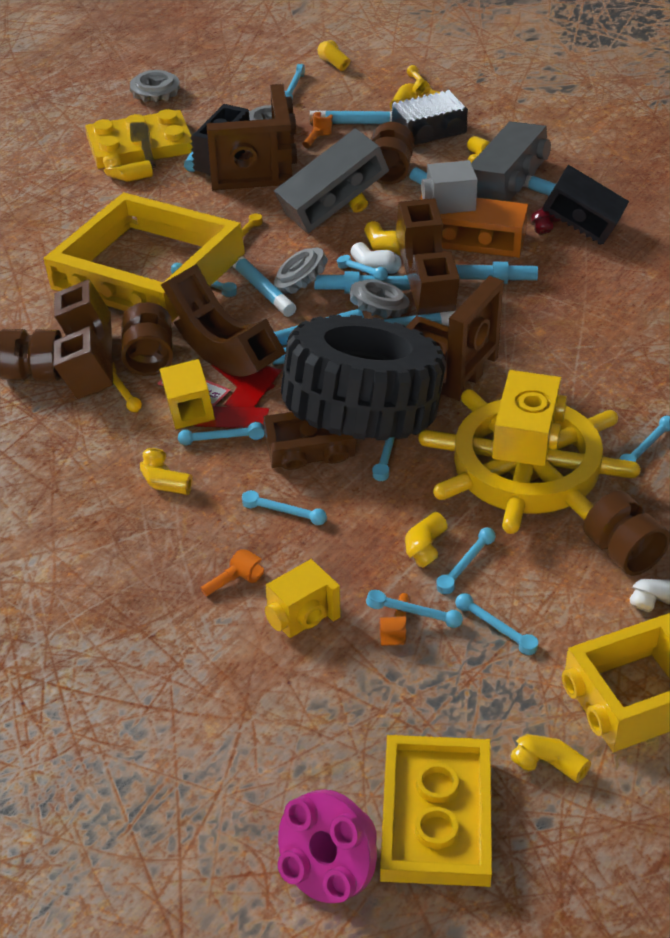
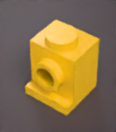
[265,559,341,638]

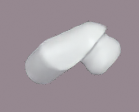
[350,242,402,275]
[630,579,670,612]

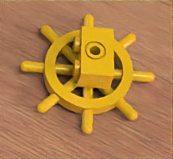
[418,370,641,534]

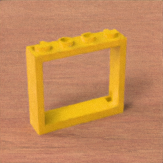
[43,192,245,322]

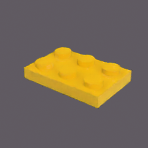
[85,109,193,169]
[380,735,492,887]

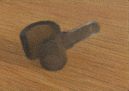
[130,122,156,169]

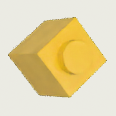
[159,359,215,430]

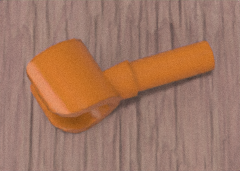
[303,112,333,149]
[200,549,264,597]
[379,593,410,646]

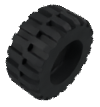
[281,315,447,440]

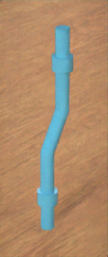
[314,261,538,294]

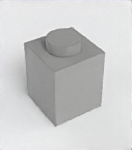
[421,160,478,214]

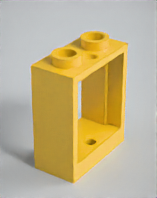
[562,613,670,753]

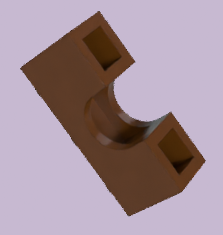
[395,198,460,315]
[54,279,113,400]

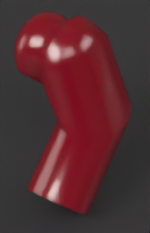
[530,208,561,235]

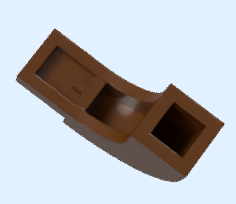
[160,264,286,377]

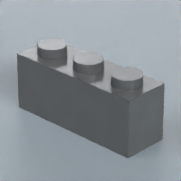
[471,121,551,202]
[274,128,389,234]

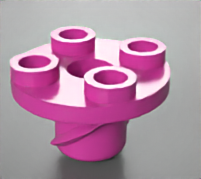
[278,789,377,903]

